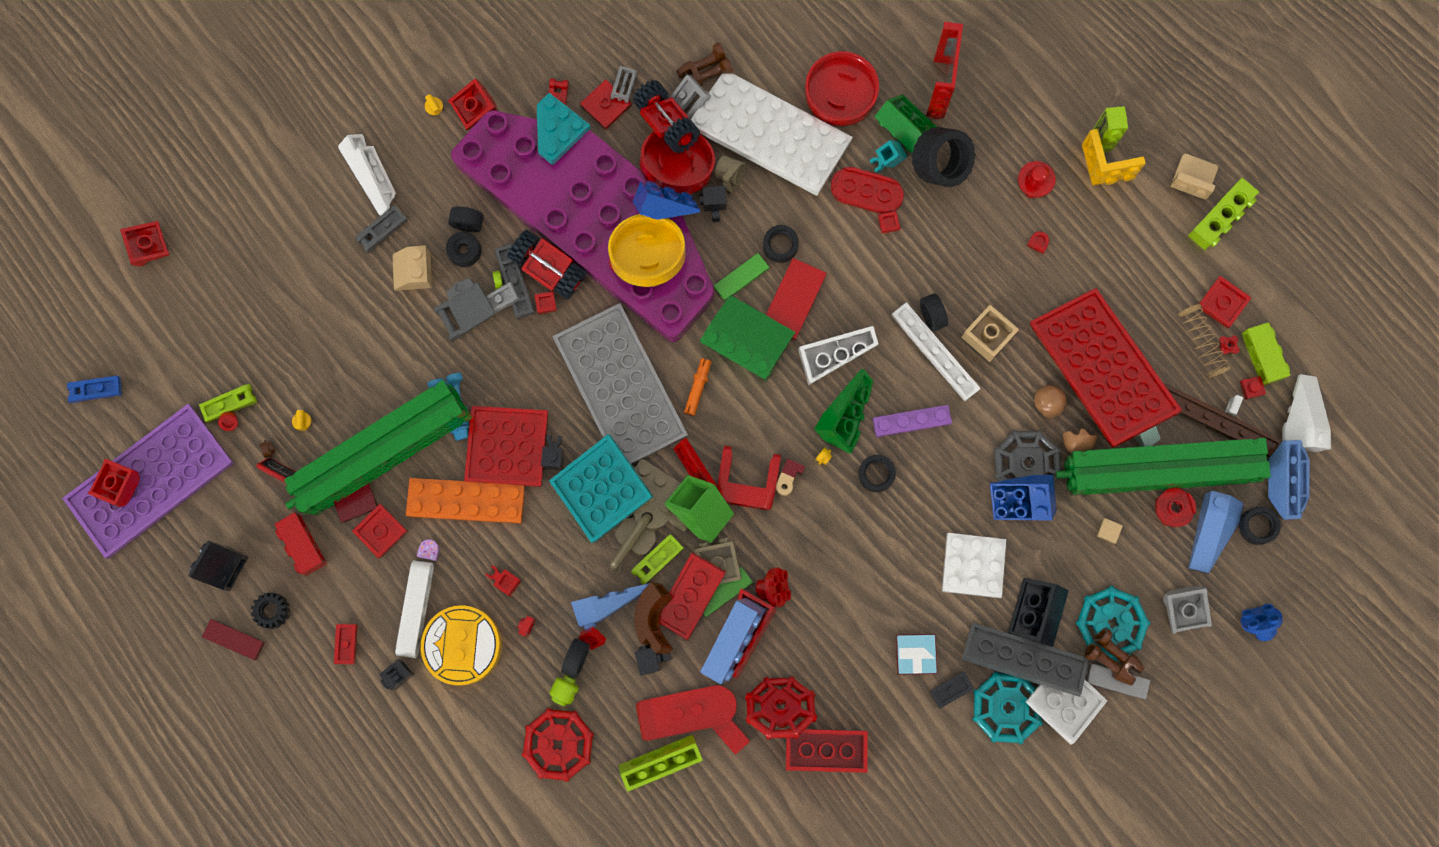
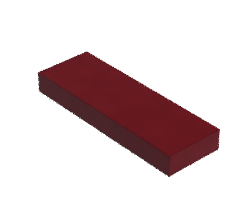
[202,619,265,660]

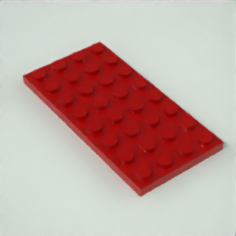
[1030,288,1182,448]

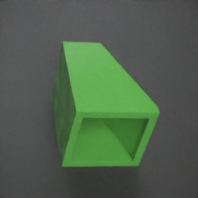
[664,475,734,543]

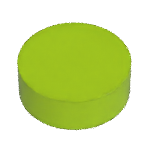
[492,271,503,290]

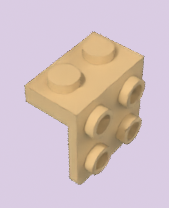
[1170,154,1218,200]

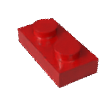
[334,624,358,664]

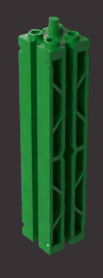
[284,380,473,516]
[1055,438,1271,496]

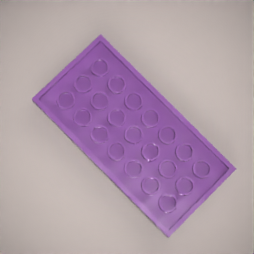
[62,404,234,559]

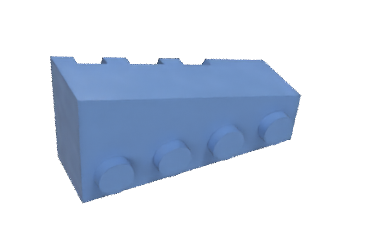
[700,598,766,684]

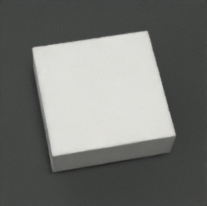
[1225,395,1244,416]

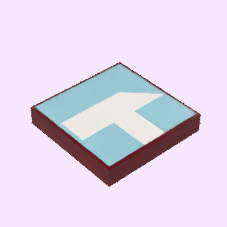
[895,634,937,675]

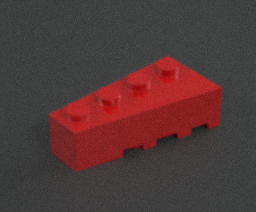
[732,588,777,679]

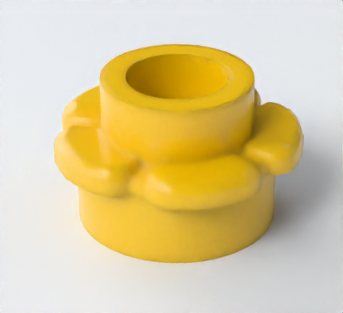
[815,447,832,465]

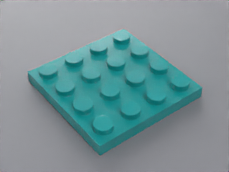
[549,434,654,543]

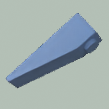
[1188,491,1244,574]
[571,583,650,630]

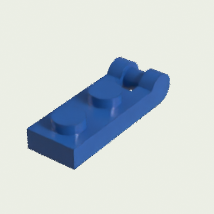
[67,376,122,403]

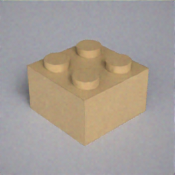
[961,305,1019,362]

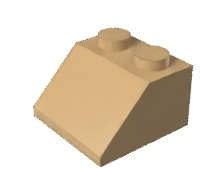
[393,245,432,291]

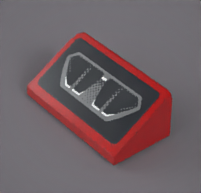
[256,458,296,483]

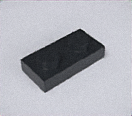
[929,671,974,709]

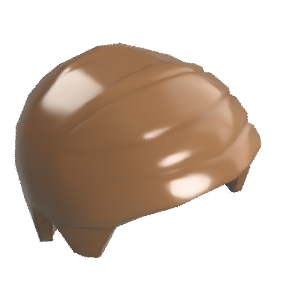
[1034,385,1067,418]
[1062,429,1098,453]

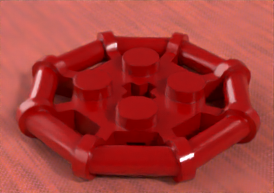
[745,676,817,740]
[521,708,594,782]

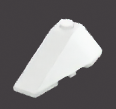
[1282,374,1331,452]

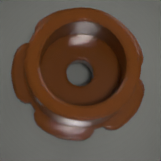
[259,440,275,458]

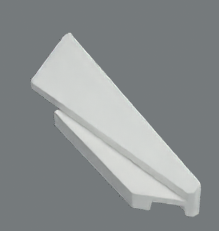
[338,134,396,216]

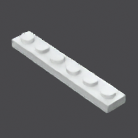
[891,302,981,401]

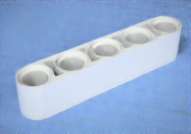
[396,560,434,658]

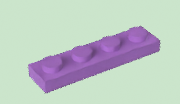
[872,405,952,438]

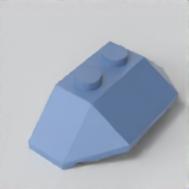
[1268,440,1310,520]

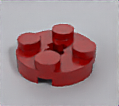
[1155,488,1196,527]

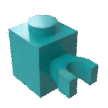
[869,140,908,173]

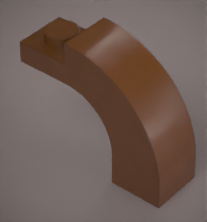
[634,582,673,654]

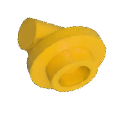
[425,94,443,115]
[292,410,312,431]

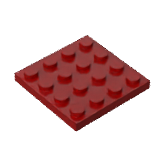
[464,406,549,487]

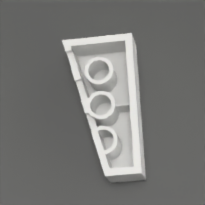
[798,326,878,386]

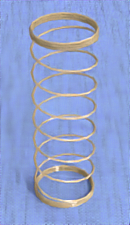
[1178,304,1231,378]

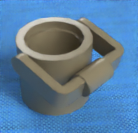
[715,155,746,193]

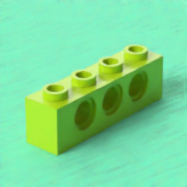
[1188,178,1259,250]
[618,734,703,792]

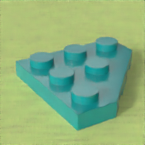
[537,93,591,165]

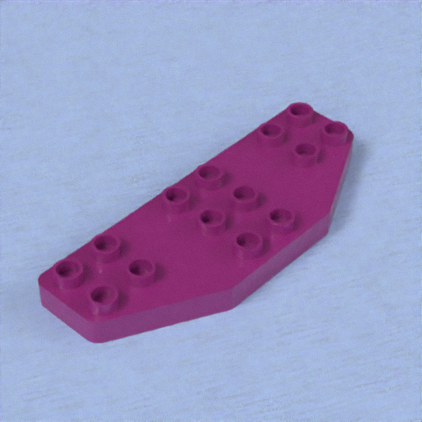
[451,111,714,342]

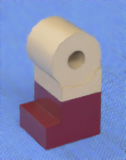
[776,459,805,497]

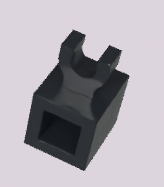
[699,186,726,222]
[541,435,565,470]
[635,645,672,676]
[379,659,414,690]

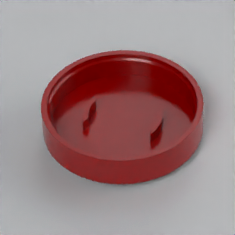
[805,51,879,126]
[639,132,715,194]

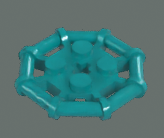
[1075,586,1151,661]
[972,671,1043,745]

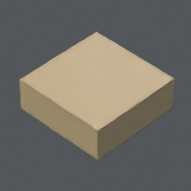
[1096,518,1123,544]

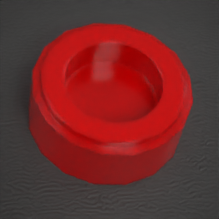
[218,411,238,431]

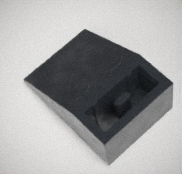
[188,540,249,591]

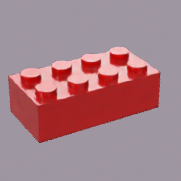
[785,728,868,773]

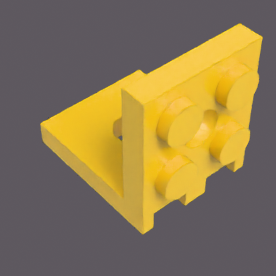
[1081,129,1146,186]

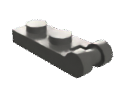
[355,205,408,253]

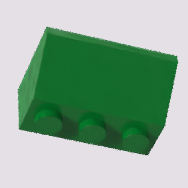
[875,94,937,153]

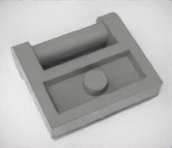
[669,75,711,119]

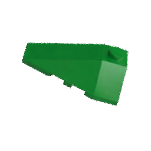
[814,369,873,453]

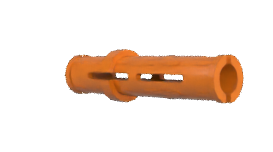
[684,358,712,416]

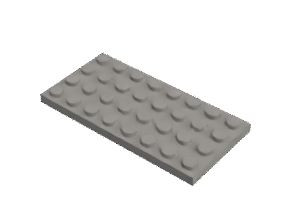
[552,303,688,465]

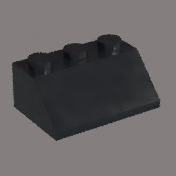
[1008,578,1069,647]

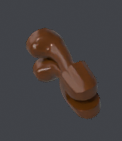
[676,42,734,87]
[1084,627,1145,686]

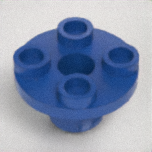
[1240,604,1283,641]

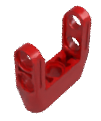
[717,445,781,511]

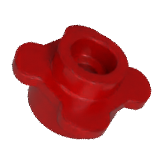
[1219,335,1240,355]

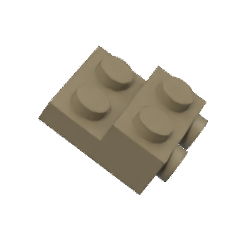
[695,537,742,584]

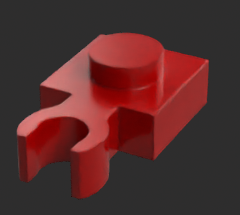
[485,566,521,597]

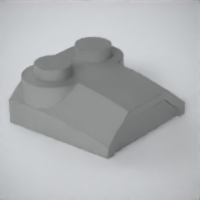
[1163,586,1212,634]

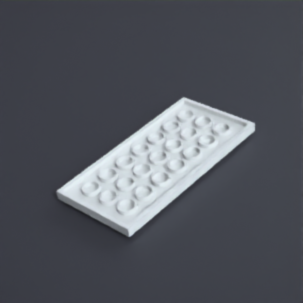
[691,73,853,196]

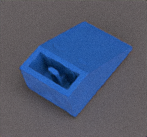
[633,181,700,220]
[990,475,1057,520]

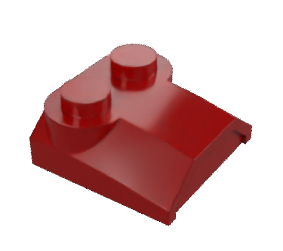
[448,78,497,130]
[120,221,169,267]
[87,459,140,507]

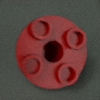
[1018,161,1056,198]
[755,568,791,607]

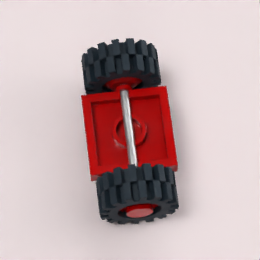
[633,80,700,153]
[507,229,587,300]

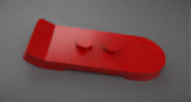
[636,685,737,741]

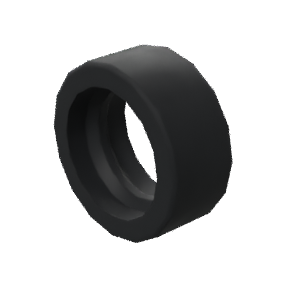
[763,225,799,263]
[920,293,948,332]
[858,454,896,493]
[1239,507,1281,545]
[561,638,590,679]

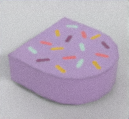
[417,540,439,561]

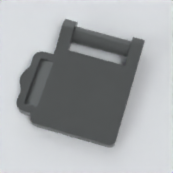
[434,278,495,341]

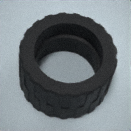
[912,127,976,187]

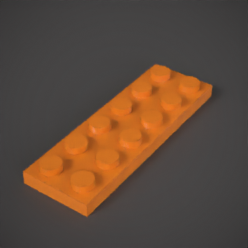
[406,478,525,524]

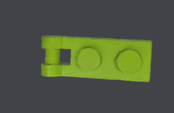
[199,384,257,423]
[631,534,684,585]

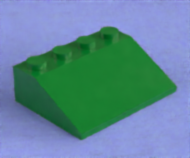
[700,295,796,381]

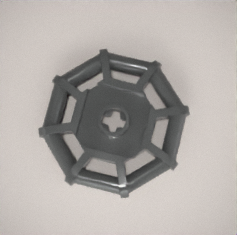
[993,429,1062,484]

